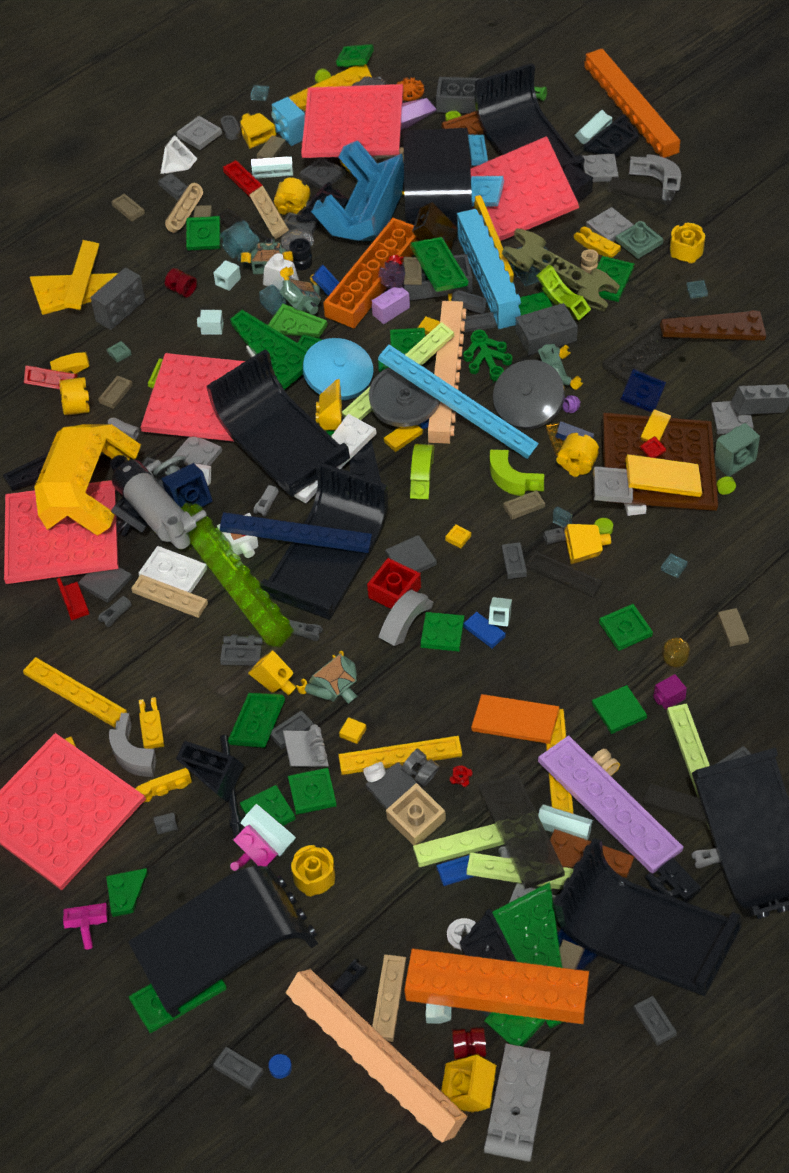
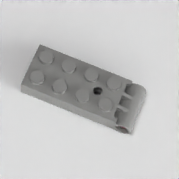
[484,1044,550,1162]

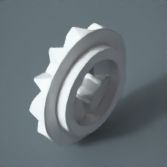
[447,918,476,951]

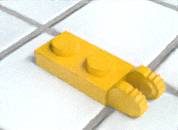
[574,226,621,258]
[139,697,164,749]
[135,768,192,803]

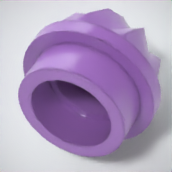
[562,395,581,413]

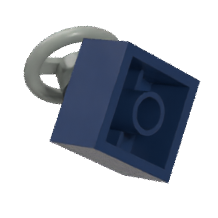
[153,455,212,513]

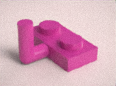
[230,824,278,871]
[63,903,108,949]

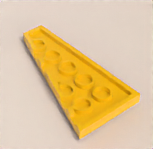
[289,64,372,111]

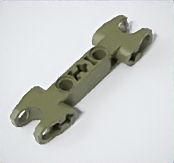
[502,228,620,312]

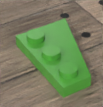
[268,304,328,337]

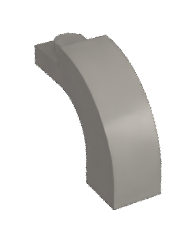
[629,154,681,191]
[379,590,434,646]
[109,713,157,777]

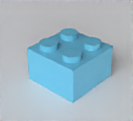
[271,97,305,146]

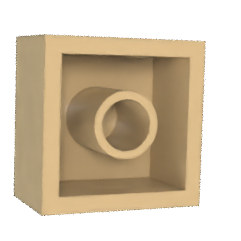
[386,783,446,845]

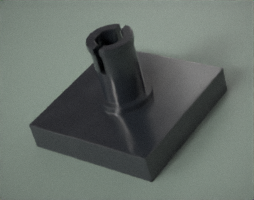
[111,498,149,536]

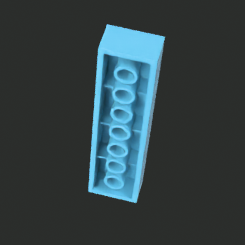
[457,209,521,329]

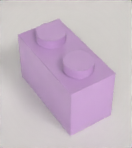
[372,284,410,324]

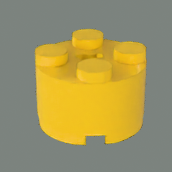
[274,178,310,214]
[670,223,705,263]
[59,377,89,415]
[556,433,599,477]
[291,845,335,896]

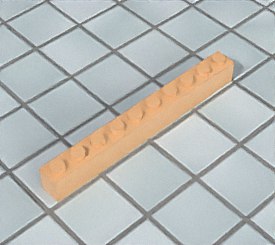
[428,301,466,444]
[286,969,467,1142]

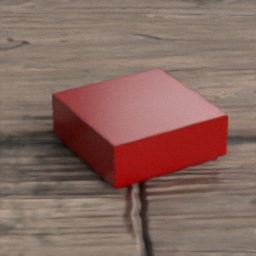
[640,436,666,458]

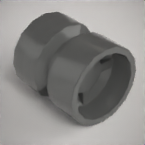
[401,748,440,787]

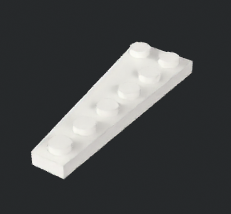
[294,414,377,503]

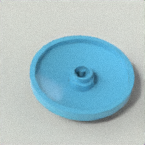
[303,338,373,400]

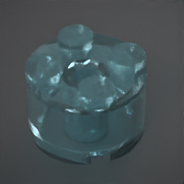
[220,221,260,261]

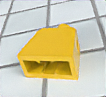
[240,113,276,148]
[564,524,611,564]
[248,650,296,695]

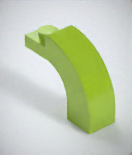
[536,265,591,321]
[410,444,434,499]
[490,450,544,496]

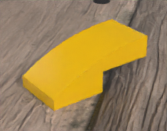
[50,352,89,374]
[641,409,671,442]

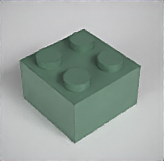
[714,423,760,477]

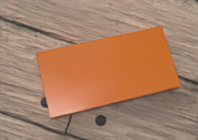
[471,694,560,744]

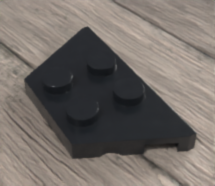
[584,114,639,156]
[296,182,349,221]
[459,909,517,962]

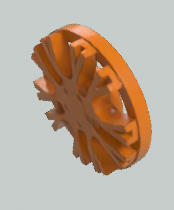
[396,78,424,101]

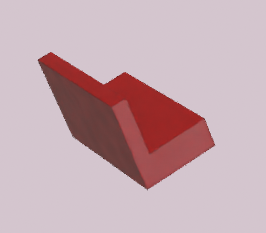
[57,578,89,620]

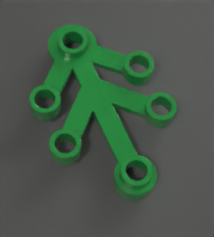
[463,330,513,382]

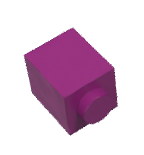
[654,674,687,710]

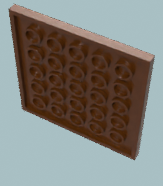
[602,413,718,511]

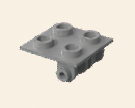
[283,724,329,767]

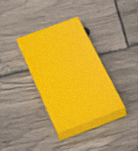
[625,454,702,497]

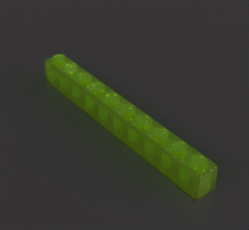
[181,503,294,647]

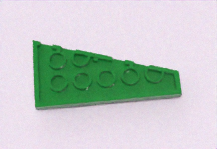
[230,310,308,390]
[492,882,563,1029]

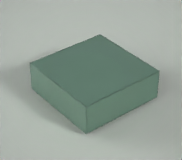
[107,341,132,363]

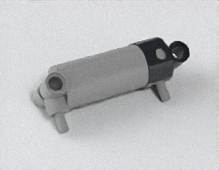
[110,455,207,549]

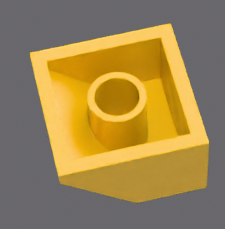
[316,379,342,430]
[441,1055,496,1112]

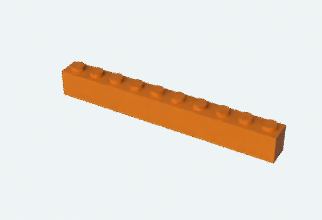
[584,49,680,158]

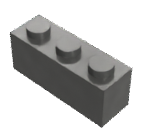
[731,384,789,415]

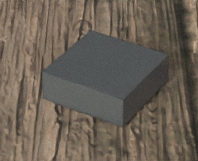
[154,813,178,834]

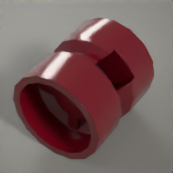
[165,268,197,297]
[452,1027,486,1059]

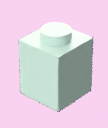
[214,260,241,291]
[197,310,223,335]
[489,597,512,626]

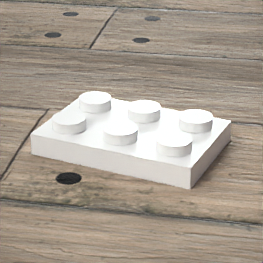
[139,546,207,593]

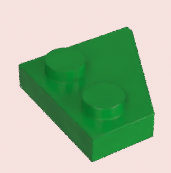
[106,868,148,917]

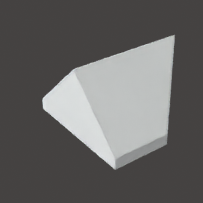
[161,136,197,174]

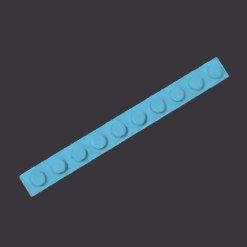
[378,344,539,459]

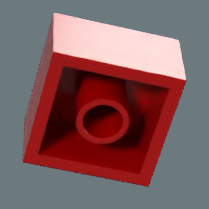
[367,558,421,609]

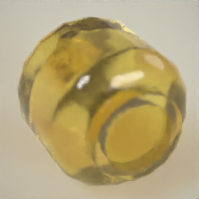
[663,638,690,667]

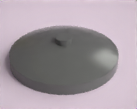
[493,360,565,430]
[369,366,440,427]

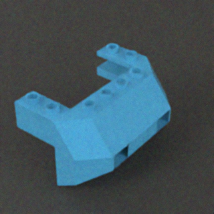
[311,140,404,241]

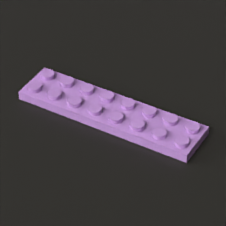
[538,736,683,874]

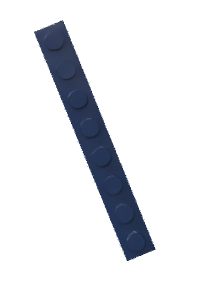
[220,512,372,553]

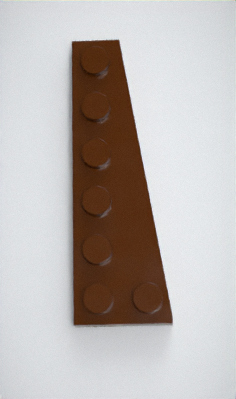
[660,310,766,341]

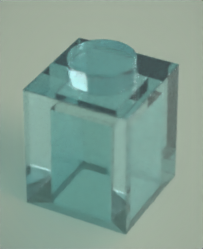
[259,284,286,315]

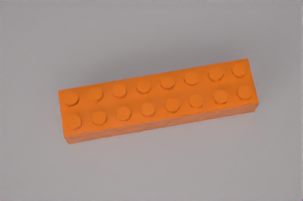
[323,218,421,328]
[405,949,589,1024]

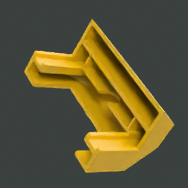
[35,424,141,536]

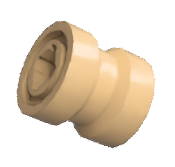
[581,249,598,274]
[592,749,620,776]

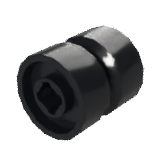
[289,238,312,271]

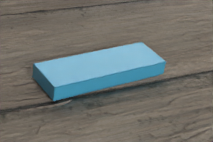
[468,134,488,165]

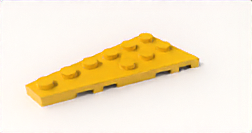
[30,273,118,315]

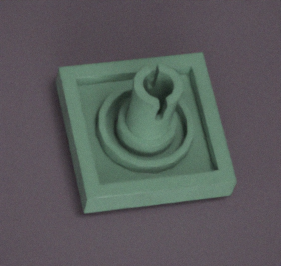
[615,221,664,259]

